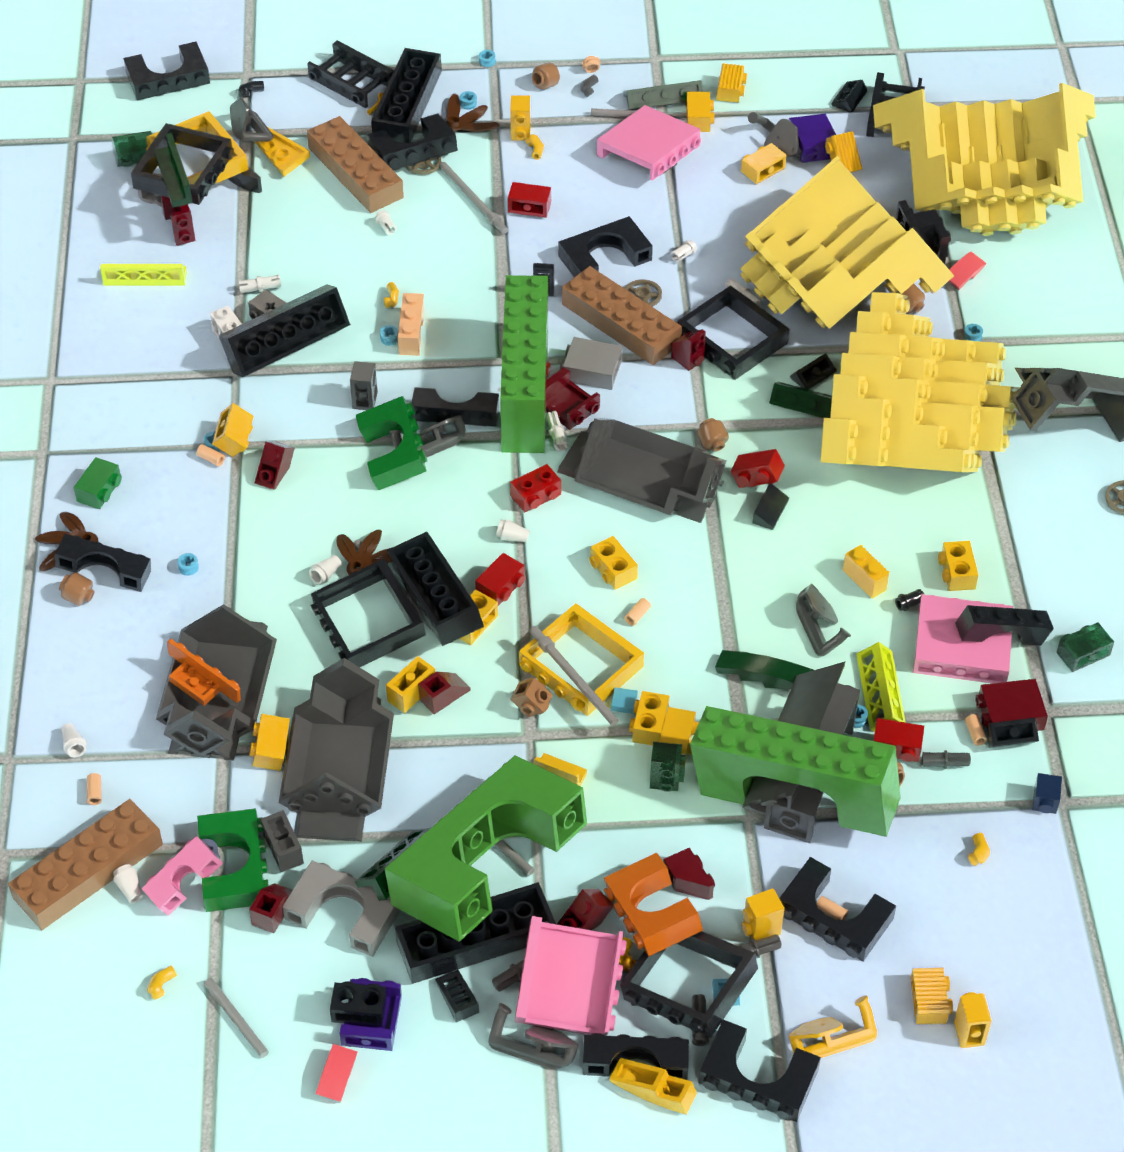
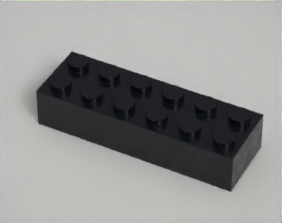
[371,48,442,143]
[218,284,351,377]
[387,531,484,646]
[395,882,556,984]

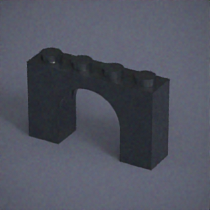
[123,41,210,101]
[367,113,458,170]
[558,216,653,277]
[779,857,896,962]
[699,1019,821,1122]

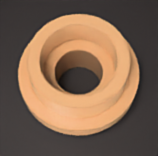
[582,56,601,73]

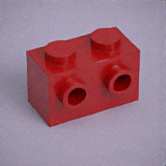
[508,182,552,218]
[730,449,785,488]
[510,464,561,513]
[475,553,526,606]
[873,718,925,762]

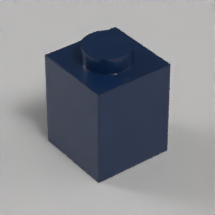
[1032,773,1062,814]

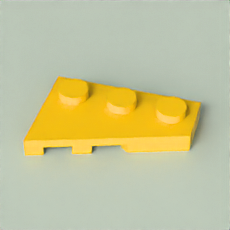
[255,127,311,177]

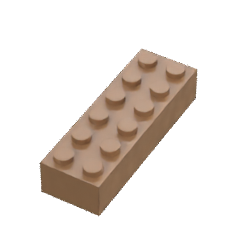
[307,116,404,214]
[562,266,682,366]
[8,799,163,931]

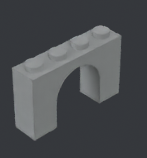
[283,860,401,957]

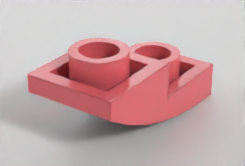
[948,251,987,290]
[316,1044,358,1102]

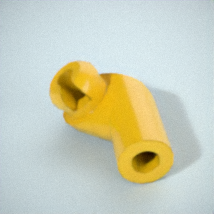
[968,833,990,866]
[619,937,637,972]

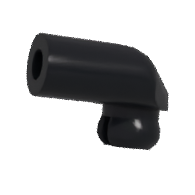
[238,81,264,97]

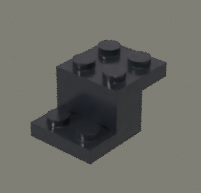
[896,200,951,264]

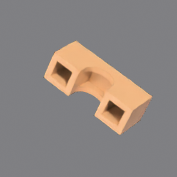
[398,293,425,356]

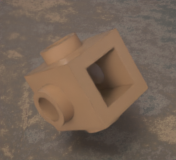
[510,677,553,717]

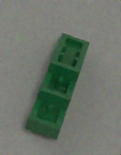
[715,650,814,689]

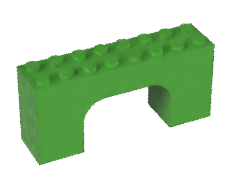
[500,275,548,453]
[690,706,901,837]
[385,755,587,942]

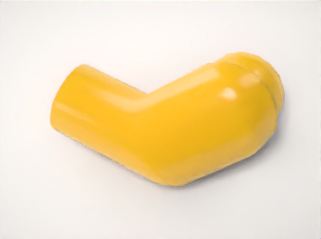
[526,134,544,160]
[383,282,399,308]
[147,965,177,1000]

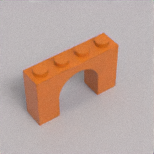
[603,852,703,957]

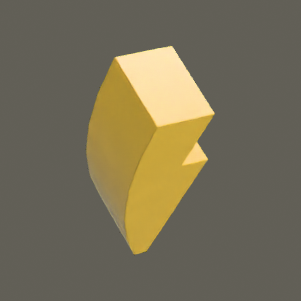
[609,1058,697,1115]

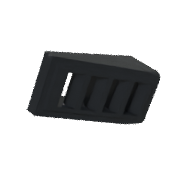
[533,263,555,297]
[435,970,479,1022]

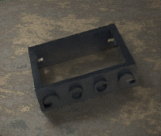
[131,123,234,205]
[677,285,790,380]
[310,559,426,667]
[620,931,758,1038]

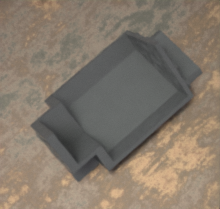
[1011,368,1124,442]
[557,418,727,523]
[156,604,277,761]
[278,658,394,842]
[742,661,860,843]

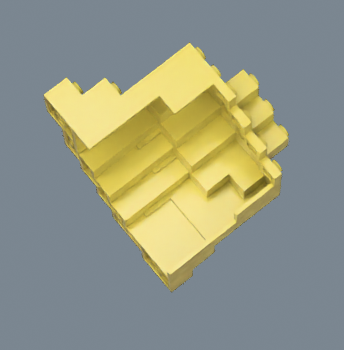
[873,83,1096,236]
[740,155,954,329]
[821,292,1020,472]

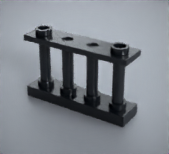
[307,40,394,108]
[866,72,925,137]

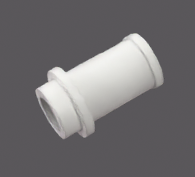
[375,210,397,235]
[671,240,697,263]

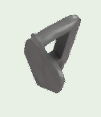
[230,98,273,142]
[748,112,802,157]
[389,415,466,457]
[796,583,851,657]
[488,1003,579,1069]

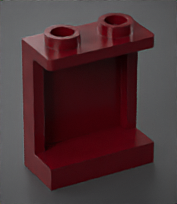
[160,195,196,246]
[546,367,600,430]
[975,679,1048,732]

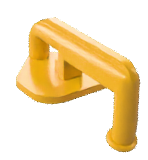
[789,995,877,1058]

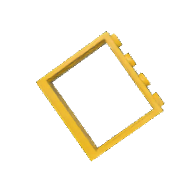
[146,111,248,185]
[519,603,644,716]

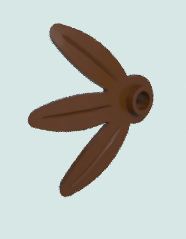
[444,94,500,132]
[35,511,99,572]
[336,529,391,575]

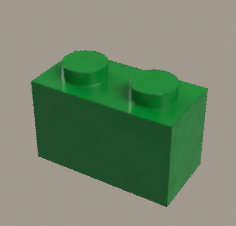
[73,457,122,510]

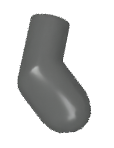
[580,74,599,97]

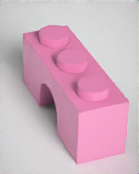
[141,836,223,916]

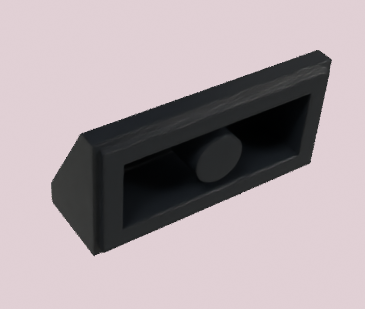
[831,79,868,112]
[790,353,837,389]
[753,483,790,530]
[988,718,1039,748]

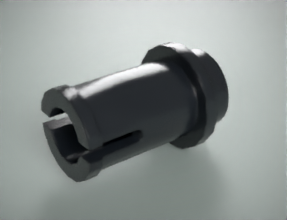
[895,589,925,611]

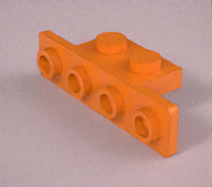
[167,638,241,706]

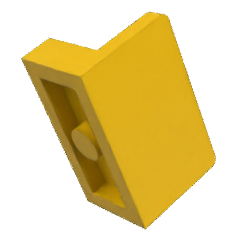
[533,753,587,786]

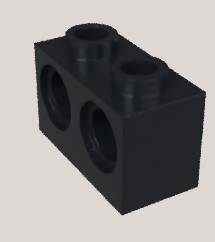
[330,981,387,1027]

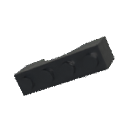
[411,387,500,427]
[55,534,151,592]
[955,605,1054,646]
[583,1033,689,1080]

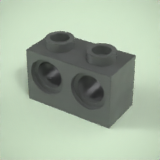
[350,361,378,410]
[261,810,304,872]

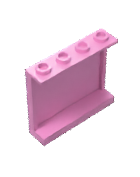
[597,105,701,181]
[913,594,1013,683]
[514,916,626,1036]

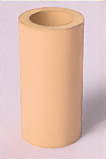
[196,444,225,466]
[624,598,651,626]
[965,714,987,746]
[87,773,102,805]
[816,896,848,920]

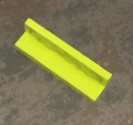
[100,264,187,286]
[856,642,906,732]

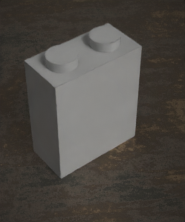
[560,337,623,390]

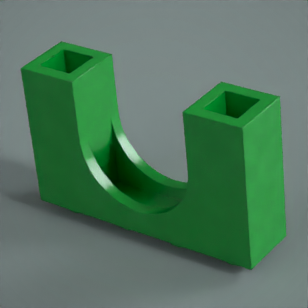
[356,396,428,490]
[197,808,269,912]

